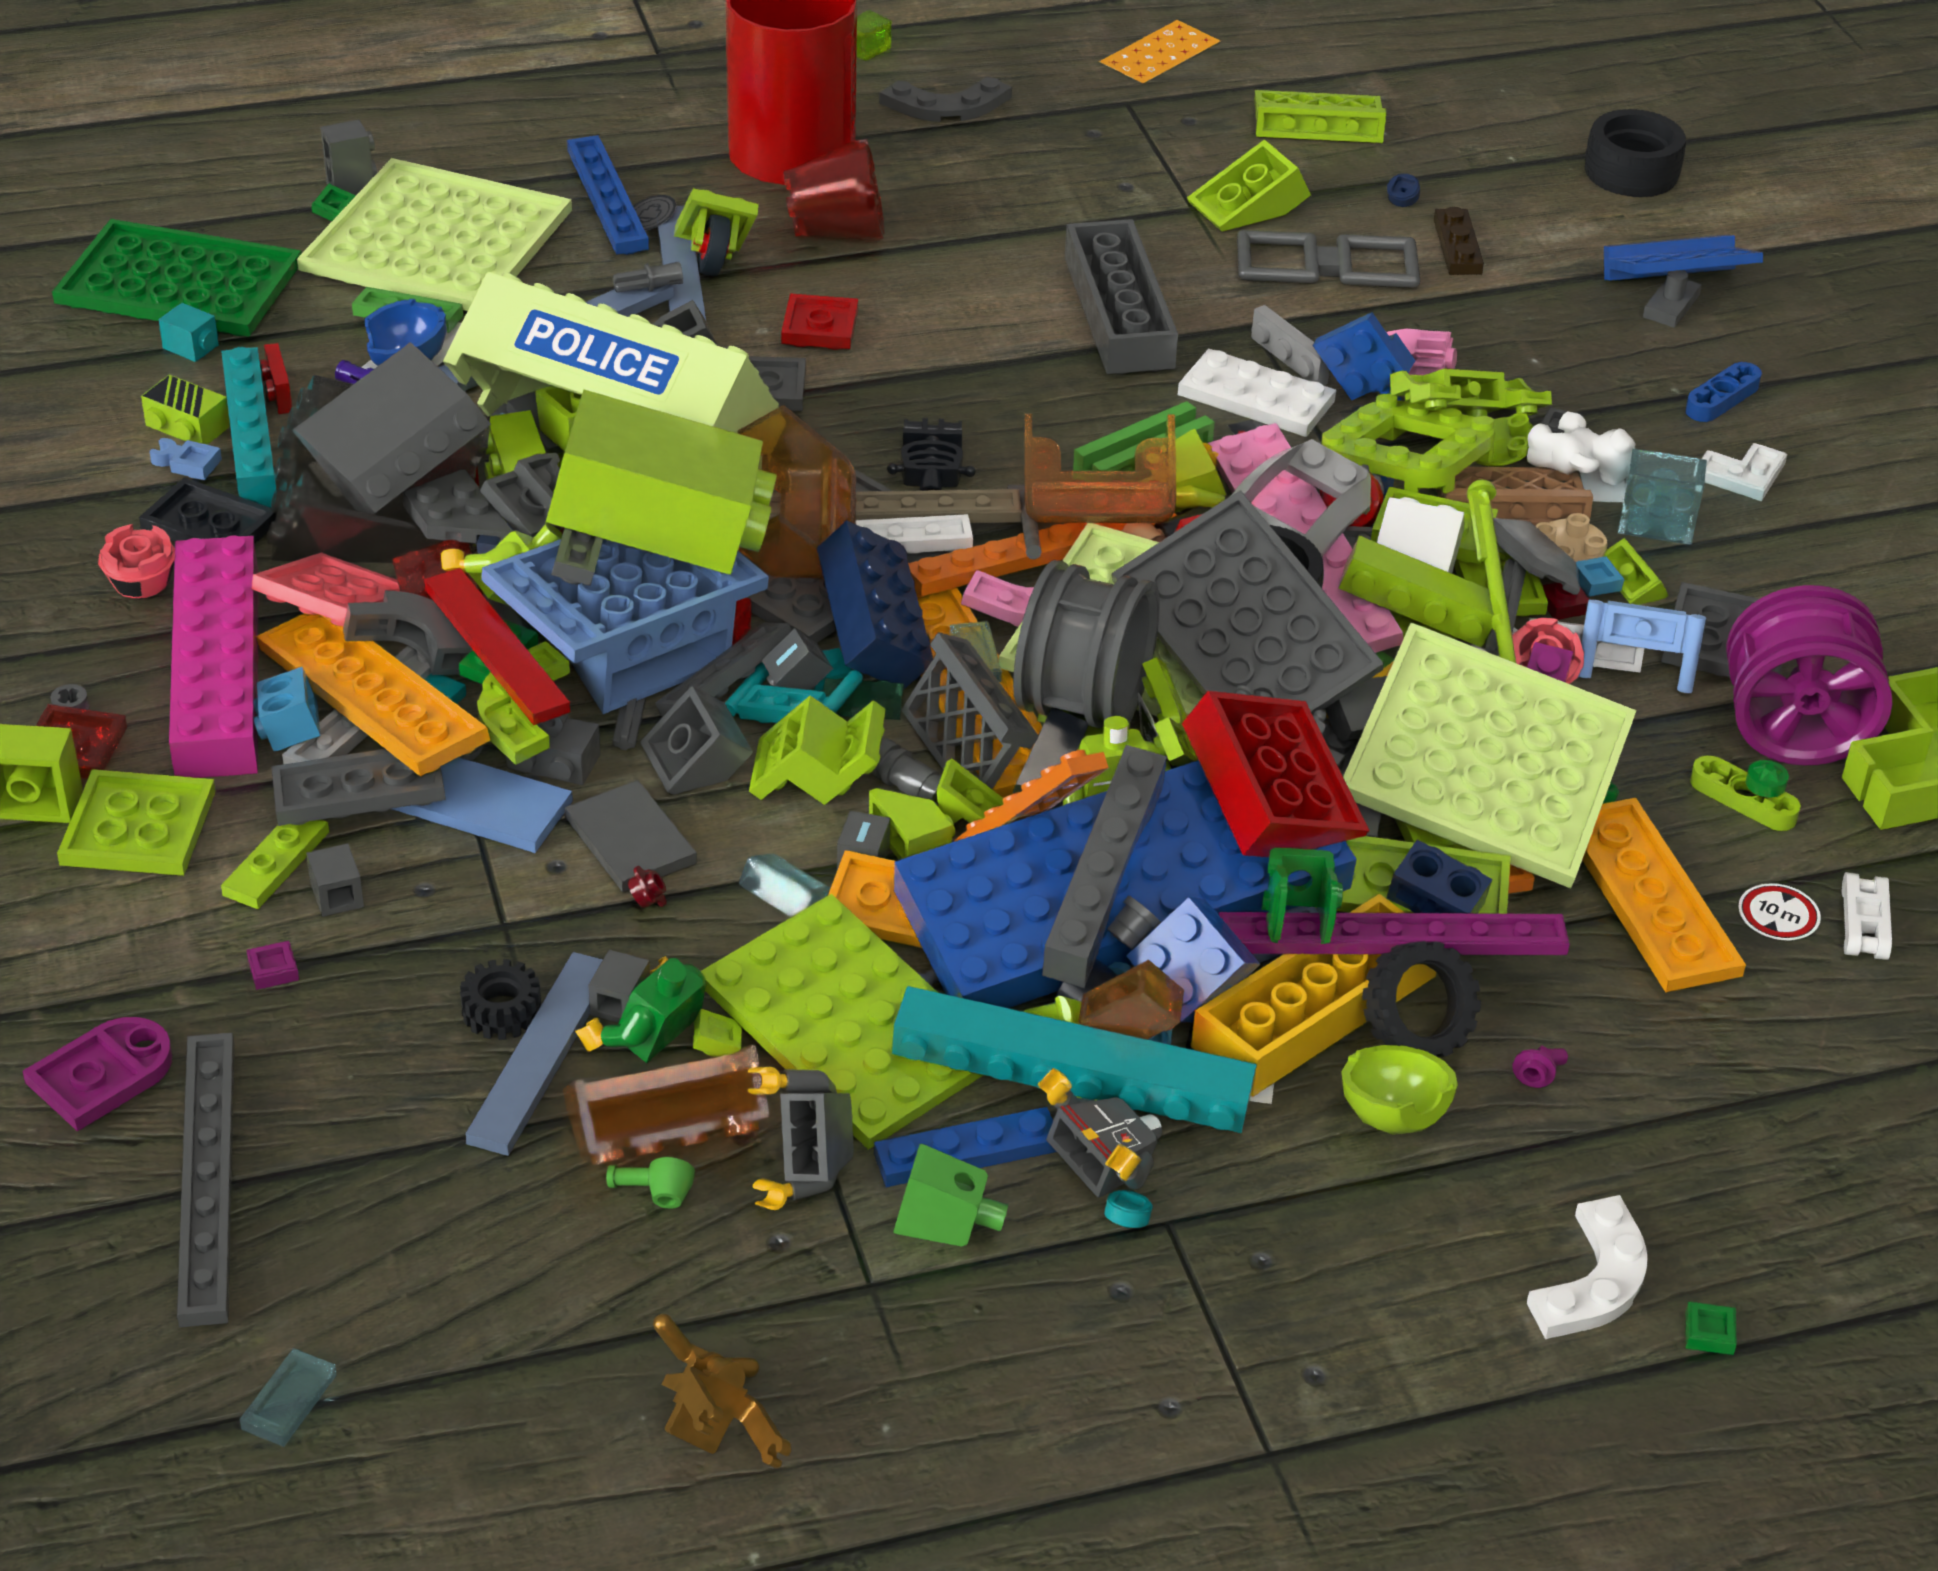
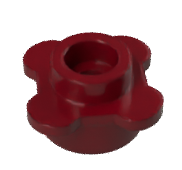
[628,865,667,908]

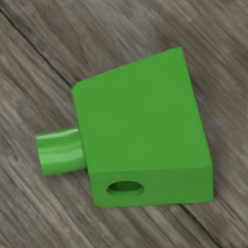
[893,1144,1008,1246]

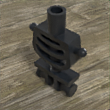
[887,418,976,491]

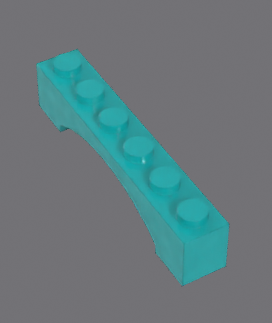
[221,347,279,510]

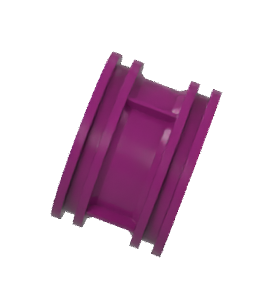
[1726,585,1892,765]

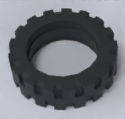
[1363,941,1481,1057]

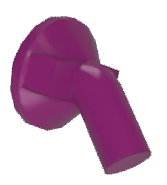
[1512,1045,1568,1088]

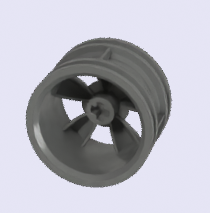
[1013,560,1160,728]

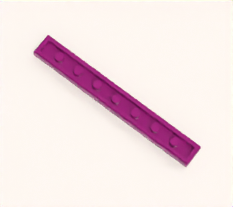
[1219,912,1570,955]

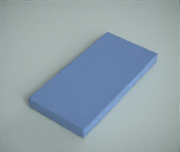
[392,757,573,853]

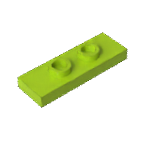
[221,819,329,909]

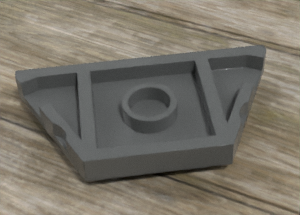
[403,469,512,543]

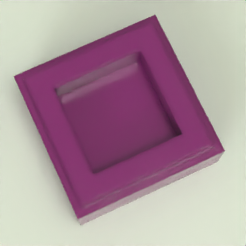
[246,941,299,990]

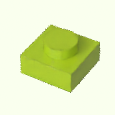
[693,1009,742,1062]

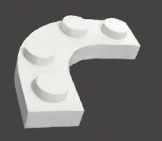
[1527,1195,1647,1339]

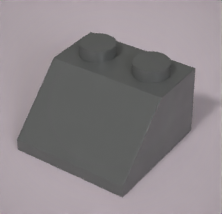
[640,685,753,795]

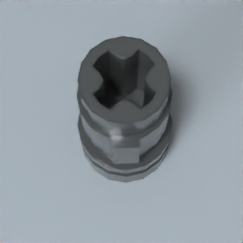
[869,738,941,806]

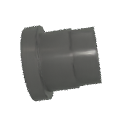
[1107,895,1161,950]

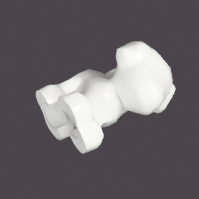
[1527,412,1637,485]

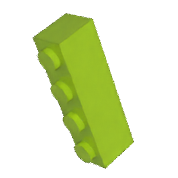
[1338,536,1494,648]

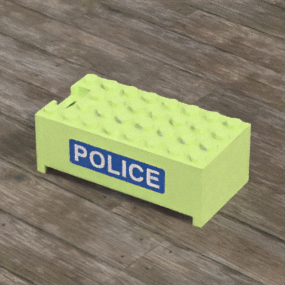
[443,272,787,470]

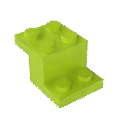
[749,695,886,805]

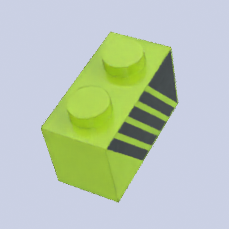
[141,375,230,445]

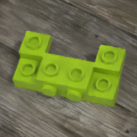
[1390,369,1552,417]

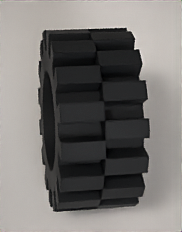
[460,959,541,1040]

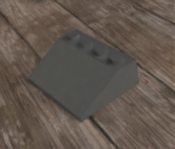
[292,342,491,521]

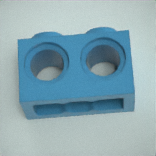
[254,666,320,752]

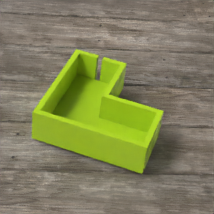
[1842,667,1938,830]

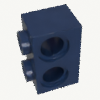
[1387,840,1493,914]

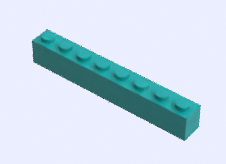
[892,986,1257,1133]

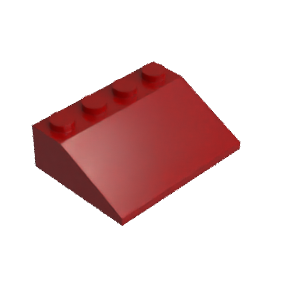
[1182,691,1370,857]

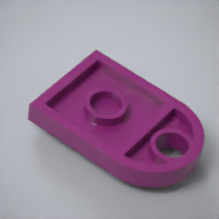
[22,1017,172,1132]

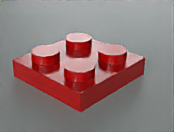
[781,293,858,350]

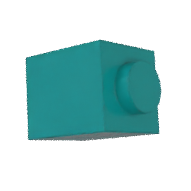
[158,303,219,362]

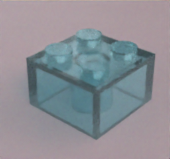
[1617,448,1707,545]

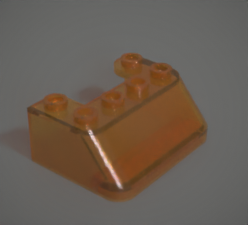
[1024,414,1176,523]
[563,1045,770,1165]

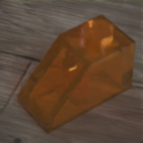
[1078,959,1184,1040]

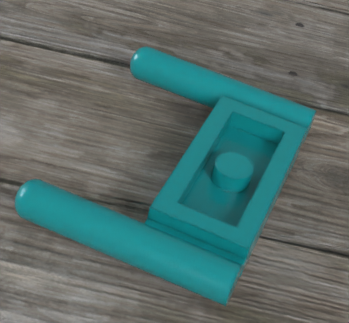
[725,661,863,723]

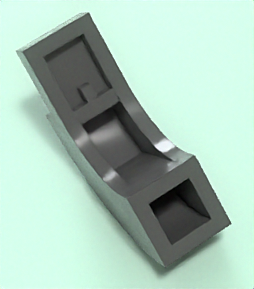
[343,590,473,675]

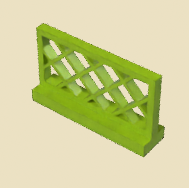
[1254,90,1386,143]

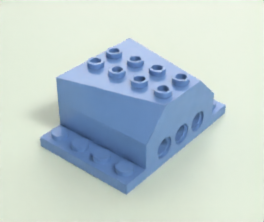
[481,539,769,714]

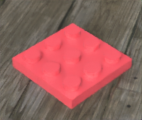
[251,552,417,626]

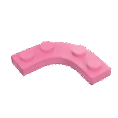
[961,570,1034,627]

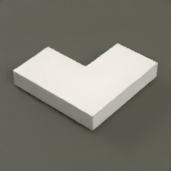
[1693,443,1787,501]

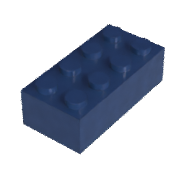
[817,520,933,690]

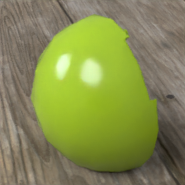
[1341,1045,1458,1135]

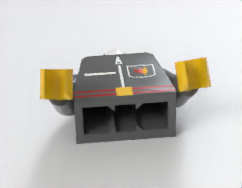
[748,1067,854,1210]
[1038,1068,1162,1198]

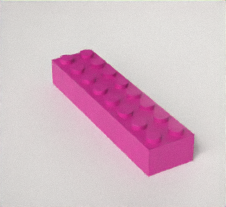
[169,536,258,778]

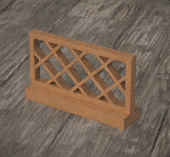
[1435,467,1593,526]

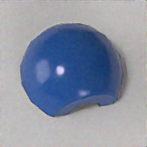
[365,299,447,366]

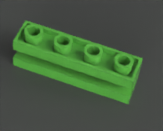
[1072,401,1215,501]

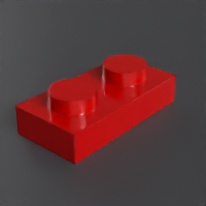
[259,343,293,415]

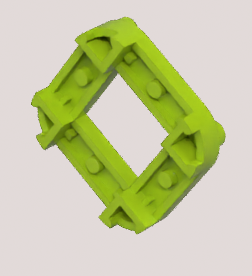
[1321,394,1494,494]

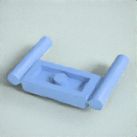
[1578,600,1706,693]

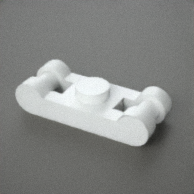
[1842,872,1892,960]

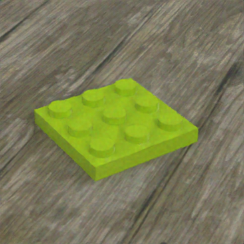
[57,769,216,876]

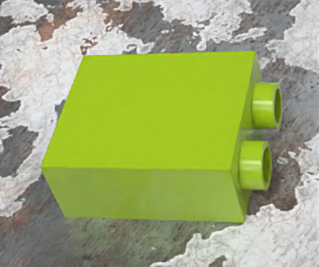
[546,389,777,575]

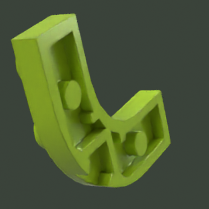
[477,641,570,765]
[1142,657,1198,767]

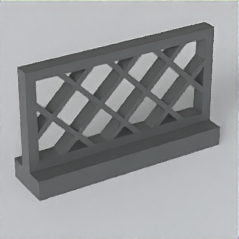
[901,632,1039,789]

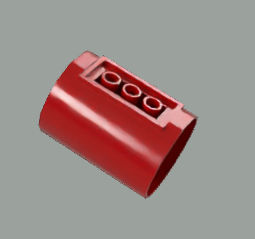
[725,0,857,185]

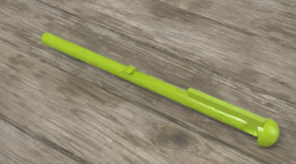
[1467,479,1517,664]

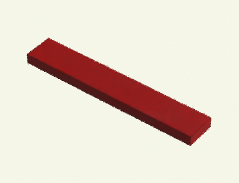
[424,568,570,726]

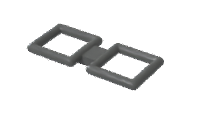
[1237,230,1421,288]

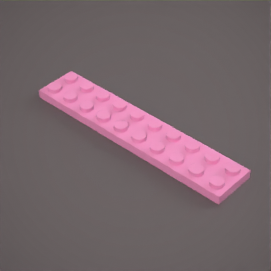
[1208,423,1404,653]

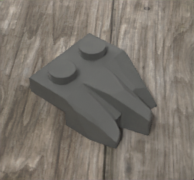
[480,453,563,537]

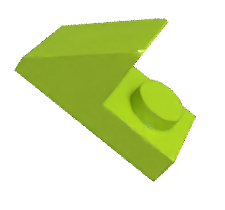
[936,758,1003,823]

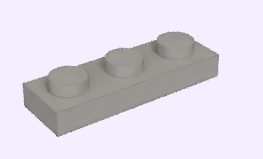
[1251,305,1329,386]

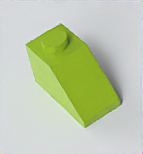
[869,788,955,860]

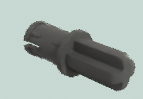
[613,262,683,292]

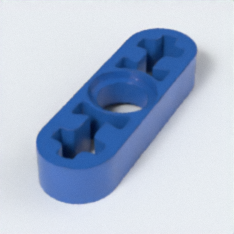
[1685,362,1762,422]

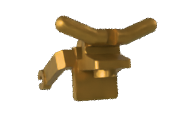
[653,1314,791,1468]

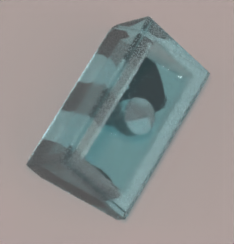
[739,853,831,917]

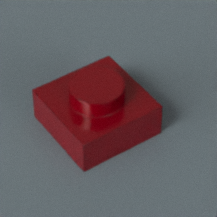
[1542,583,1589,620]

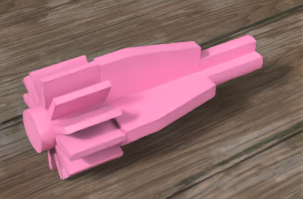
[1387,329,1457,375]

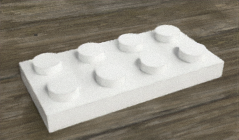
[1178,348,1336,437]

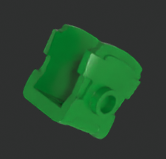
[1262,848,1343,944]

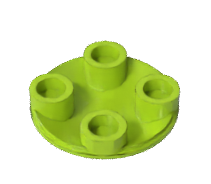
[1475,413,1534,466]

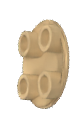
[1536,513,1608,562]

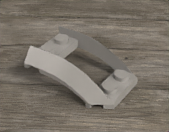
[1231,439,1371,557]

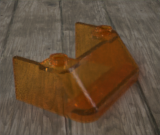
[737,405,856,578]

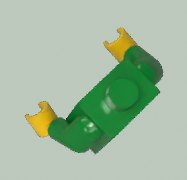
[575,956,707,1063]

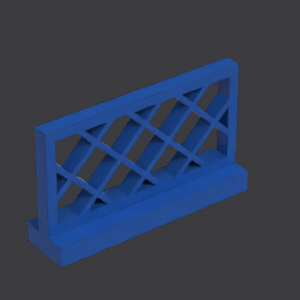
[1604,234,1763,281]

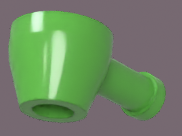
[606,1157,695,1209]

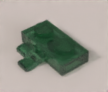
[823,678,904,720]

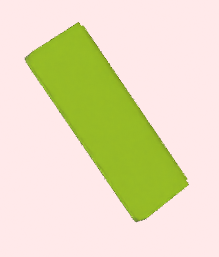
[1603,538,1669,605]

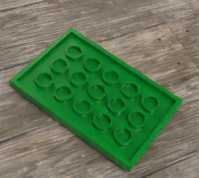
[52,219,302,337]

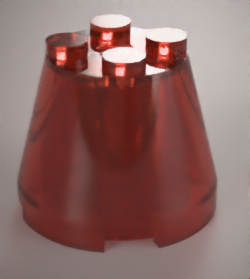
[784,139,885,241]

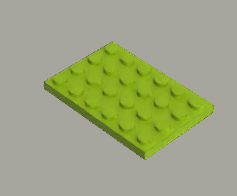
[701,894,983,1150]

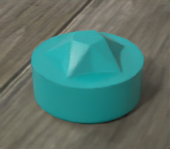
[1104,1190,1153,1228]

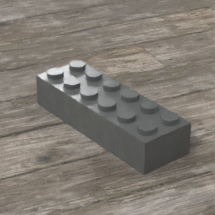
[1065,219,1178,375]

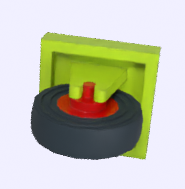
[674,188,759,276]

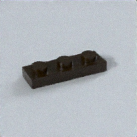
[1434,207,1484,275]

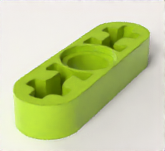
[1690,756,1801,831]

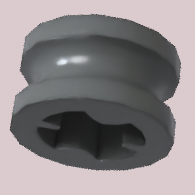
[50,684,90,723]

